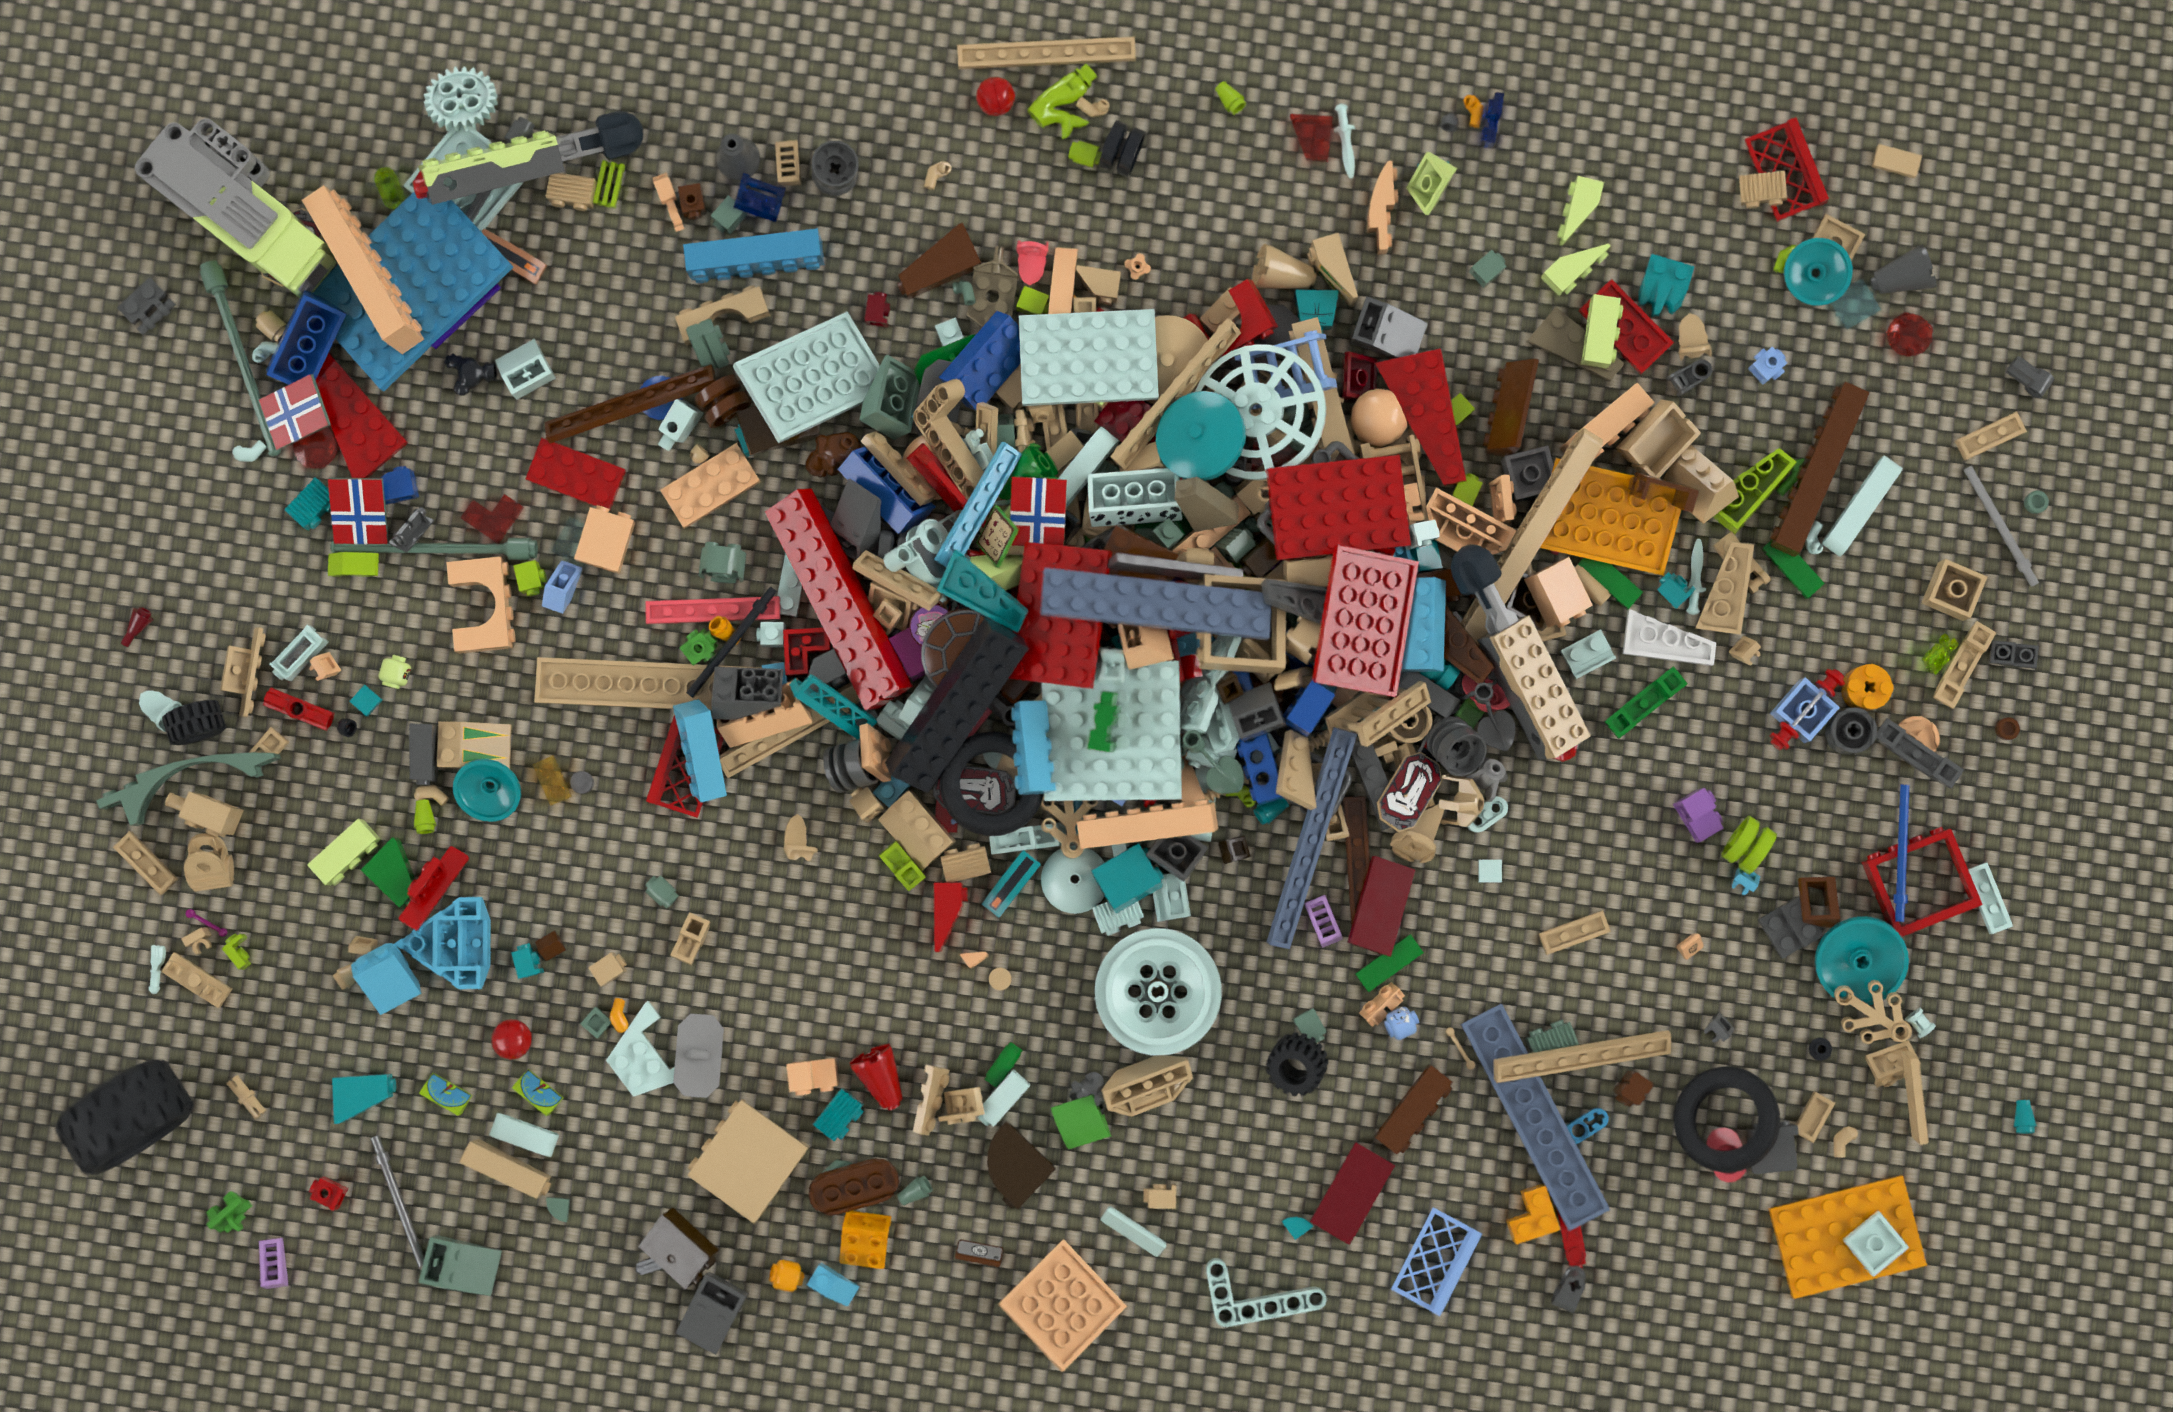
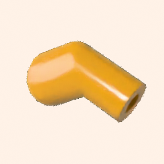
[609,998,629,1033]

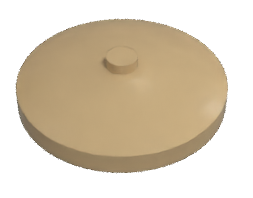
[1145,315,1208,404]

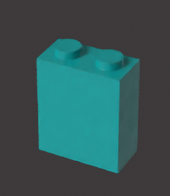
[1091,843,1164,914]

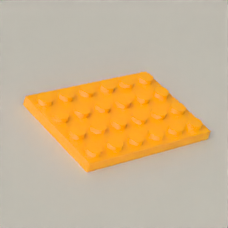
[1540,458,1681,576]
[1768,1175,1927,1299]

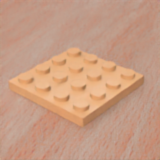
[998,1239,1127,1372]

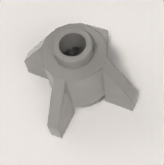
[1466,757,1508,802]

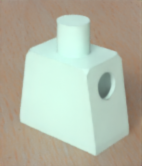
[658,399,704,451]

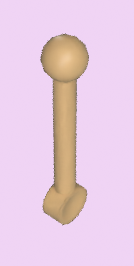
[1446,1027,1475,1070]

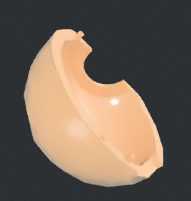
[1350,389,1407,447]

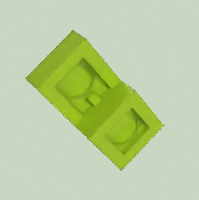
[879,840,926,891]

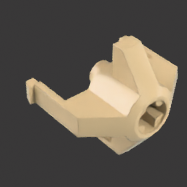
[1439,773,1484,827]

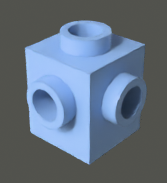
[1748,346,1787,385]

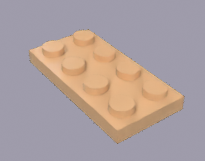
[660,443,761,529]

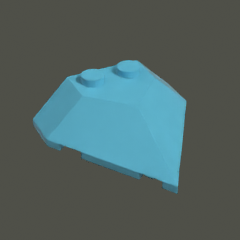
[394,897,491,989]

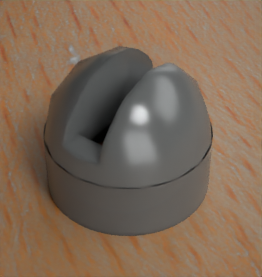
[1440,113,1459,132]

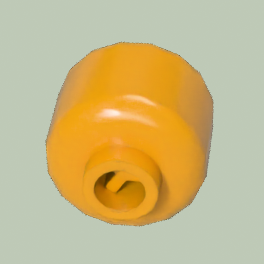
[769,1260,804,1292]

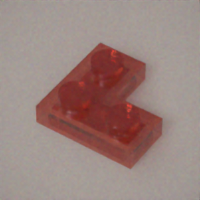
[461,494,524,544]

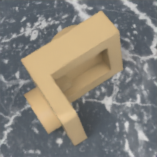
[1026,405,1055,423]

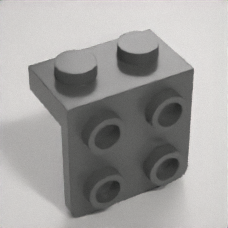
[1746,1120,1799,1174]

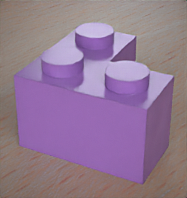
[1673,788,1724,843]

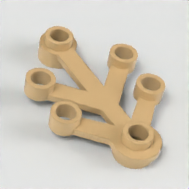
[1040,797,1098,859]
[1834,980,1912,1044]

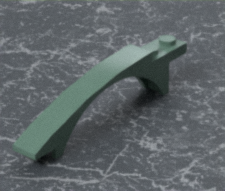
[96,752,281,826]

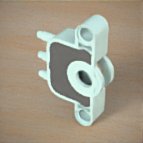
[884,510,970,603]

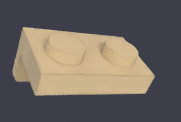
[938,1087,985,1125]

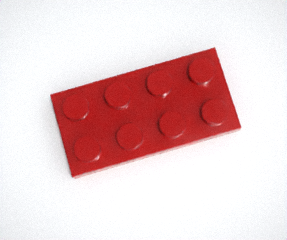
[1579,279,1674,375]
[525,438,626,512]

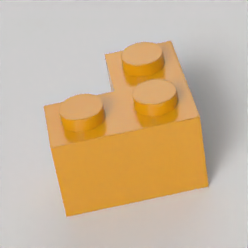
[1506,1184,1560,1244]

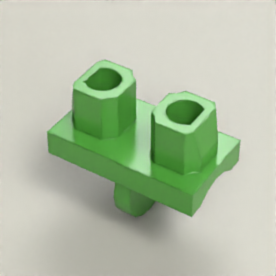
[206,1191,252,1233]

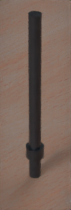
[686,586,777,698]

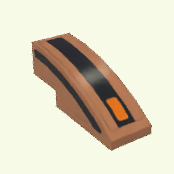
[482,229,547,285]

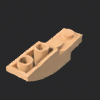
[1367,161,1398,255]

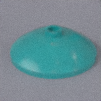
[1784,238,1853,306]
[453,759,521,822]

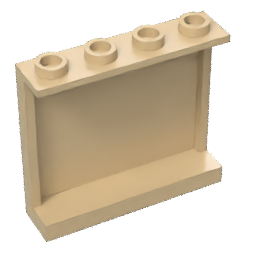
[687,1099,810,1223]

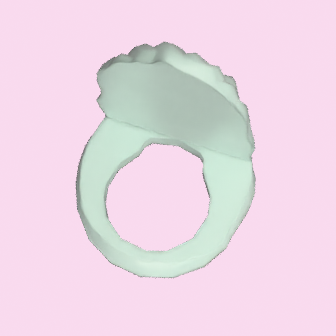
[139,690,183,732]

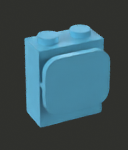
[351,943,421,1015]

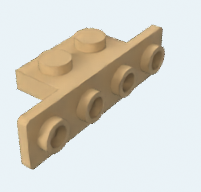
[220,627,265,717]

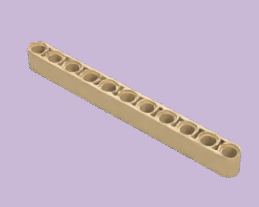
[1460,428,1603,646]

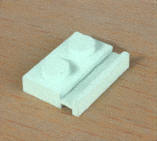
[1560,629,1616,680]
[1153,873,1191,922]

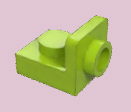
[222,934,251,970]

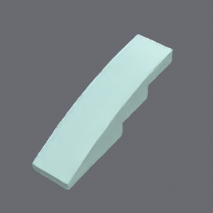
[989,823,1078,855]

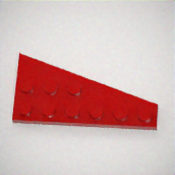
[315,352,408,478]

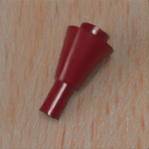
[121,607,154,647]

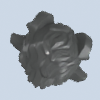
[1069,1072,1106,1114]

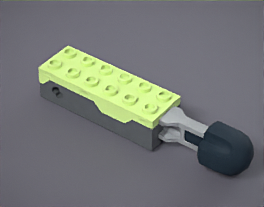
[412,111,644,205]

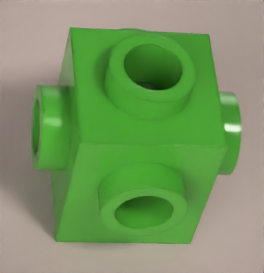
[680,628,718,666]

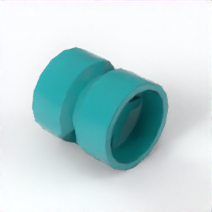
[1418,658,1461,690]

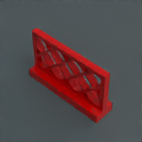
[1744,117,1829,222]
[906,443,987,528]
[646,715,724,818]

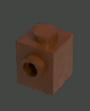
[678,183,707,220]

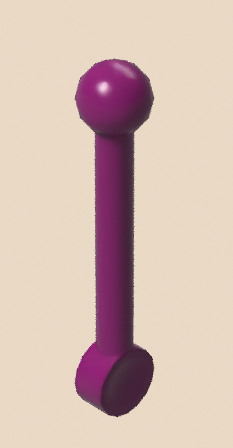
[185,909,228,937]

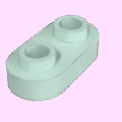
[1467,796,1508,832]

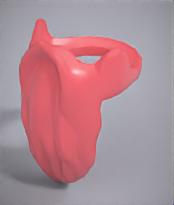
[1016,240,1049,286]

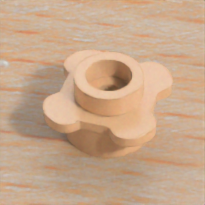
[1125,253,1151,280]

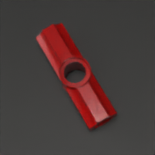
[263,687,335,731]

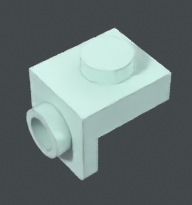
[1099,649,1127,686]

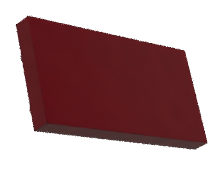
[1347,856,1415,957]
[1310,1142,1395,1245]

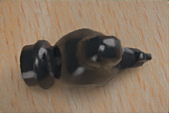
[444,353,497,396]

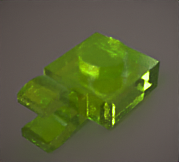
[1922,633,1959,675]

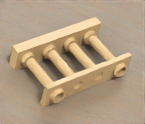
[1358,435,1429,522]
[1325,681,1431,747]

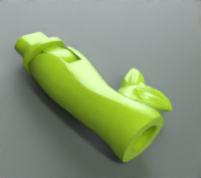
[1027,64,1097,139]

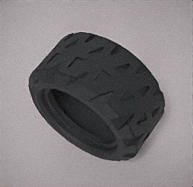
[55,1059,194,1175]

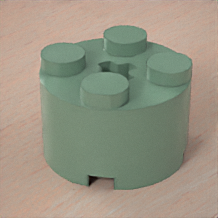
[698,542,747,583]

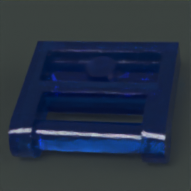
[733,172,786,222]

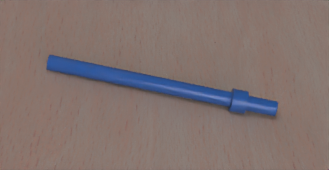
[1893,785,1910,922]

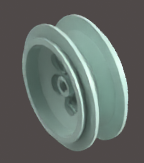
[1095,928,1221,1055]

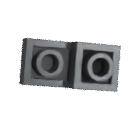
[1990,640,2039,669]

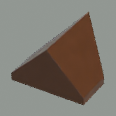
[999,679,1037,705]

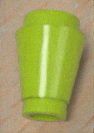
[1215,81,1246,115]
[414,800,437,834]

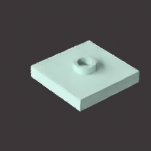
[1842,1211,1909,1277]

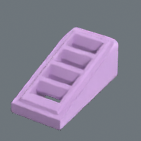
[1304,895,1343,948]
[259,1238,288,1289]

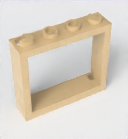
[1196,574,1286,674]

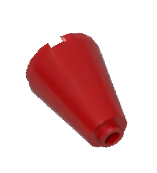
[849,1044,903,1110]

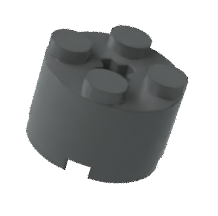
[1825,708,1877,755]

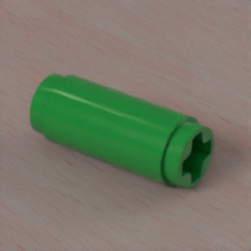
[984,1042,1023,1088]

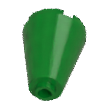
[999,443,1058,500]

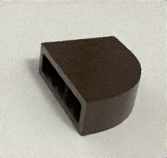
[987,1120,1056,1209]

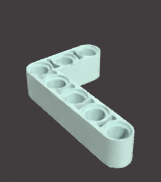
[1206,1258,1326,1327]

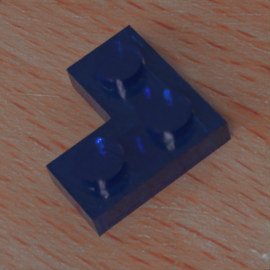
[1481,92,1504,149]

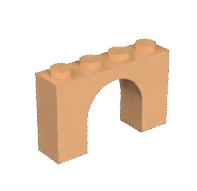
[447,557,515,654]

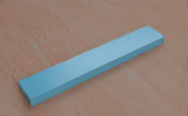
[934,442,1022,568]

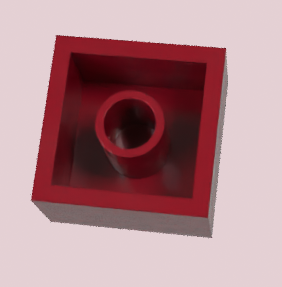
[1094,400,1152,443]

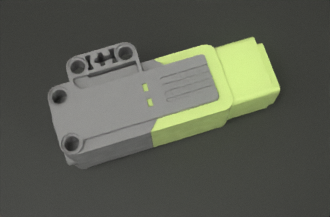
[135,118,336,298]

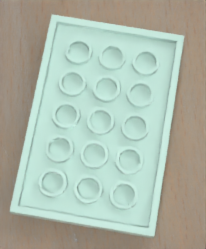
[1019,309,1159,406]
[733,311,880,443]

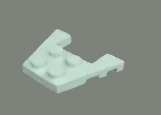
[606,1001,675,1097]

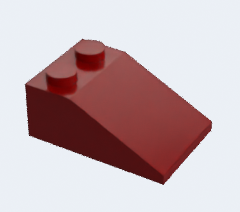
[934,883,968,952]

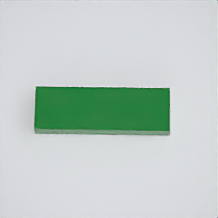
[1761,539,1825,599]
[1576,558,1643,610]
[1355,934,1424,992]

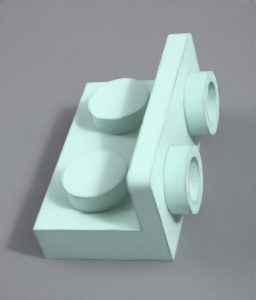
[1206,698,1240,753]

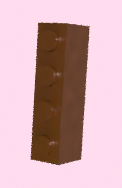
[1373,1064,1453,1155]

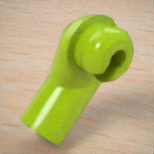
[1773,245,1797,273]

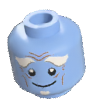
[1383,1007,1419,1040]

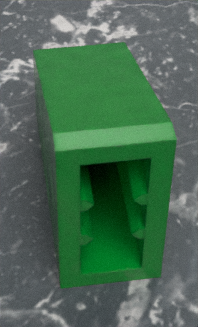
[361,837,416,908]

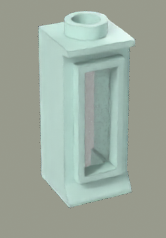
[270,625,329,681]

